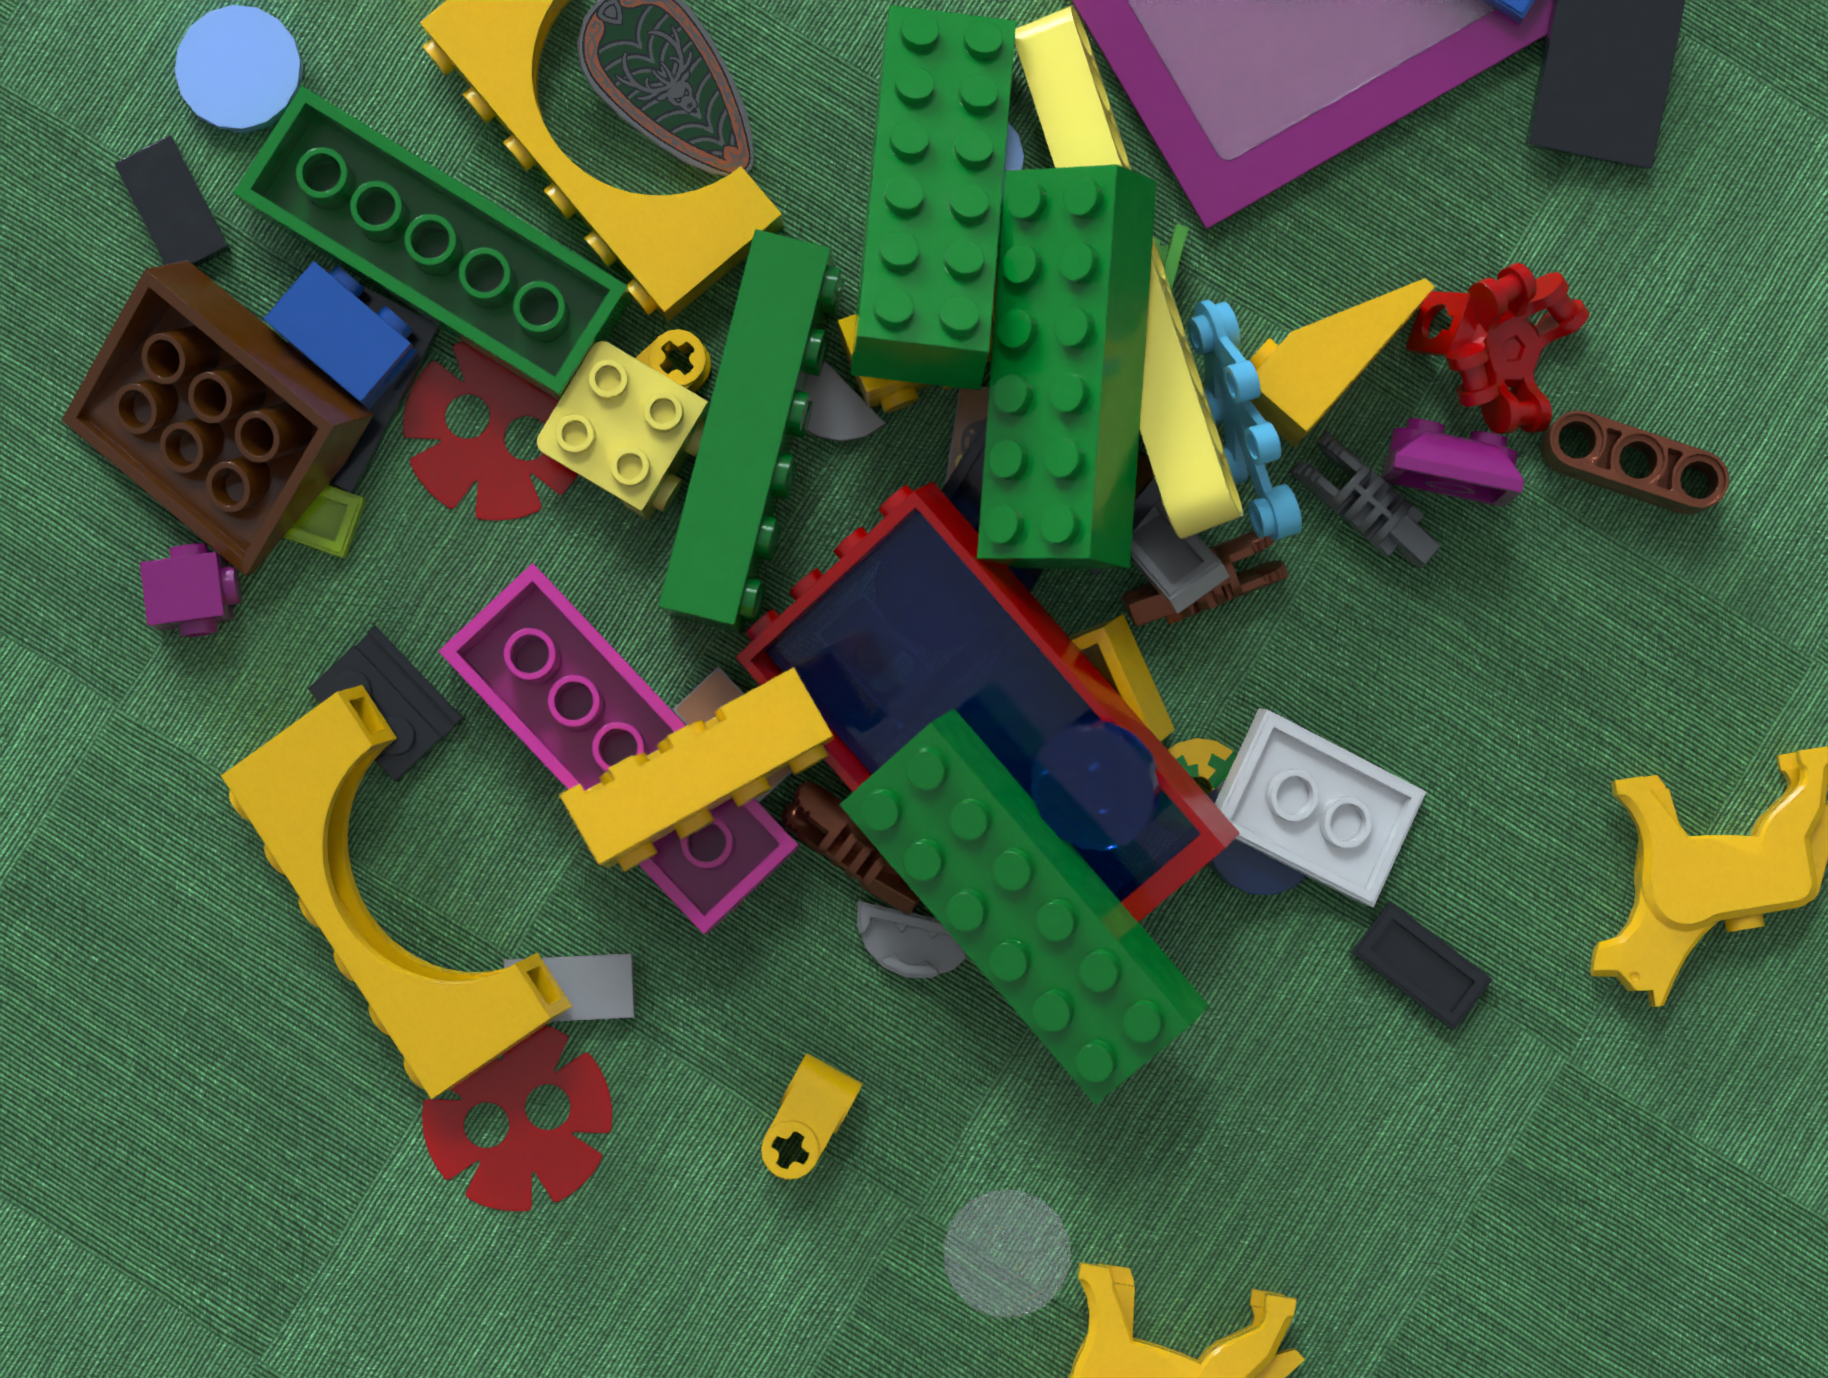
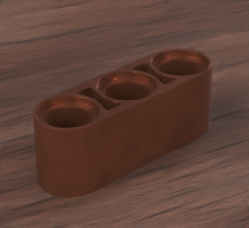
[1540,410,1729,515]

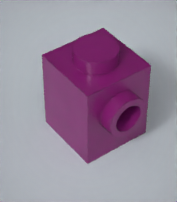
[140,543,242,638]

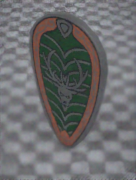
[577,0,754,176]

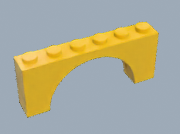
[420,0,784,322]
[221,685,573,1099]

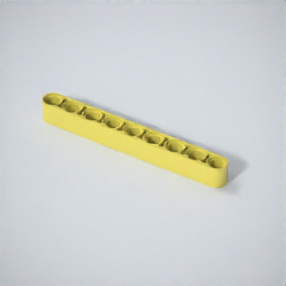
[1015,5,1243,539]

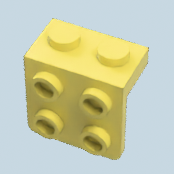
[537,341,710,520]

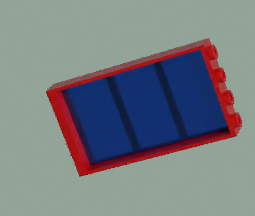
[736,482,1240,922]

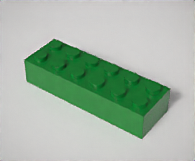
[850,5,1016,391]
[233,85,633,401]
[977,164,1157,569]
[658,229,844,634]
[839,708,1209,1105]

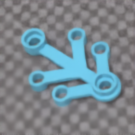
[1188,300,1302,541]

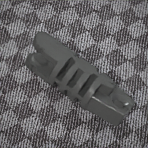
[1289,430,1440,569]

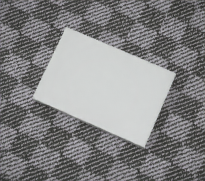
[1215,708,1426,907]

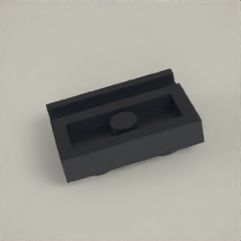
[308,626,465,782]

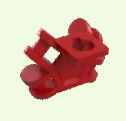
[1406,263,1589,434]

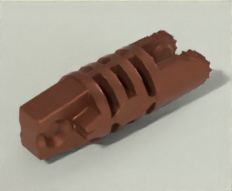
[1122,530,1289,626]
[781,781,920,914]

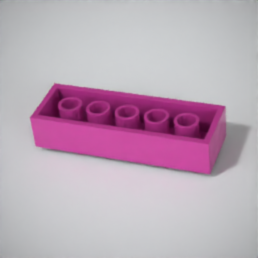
[438,563,800,935]

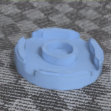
[175,5,304,133]

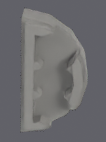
[804,361,886,442]
[857,901,968,978]

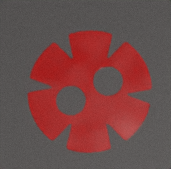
[403,341,578,520]
[422,1025,612,1211]

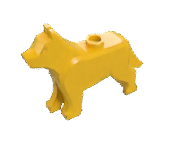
[1590,746,1828,1007]
[1068,1262,1305,1378]

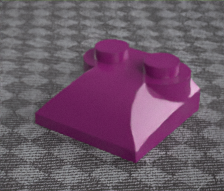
[1381,418,1524,507]

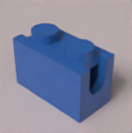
[263,261,418,410]

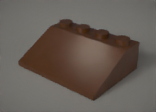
[62,260,374,576]

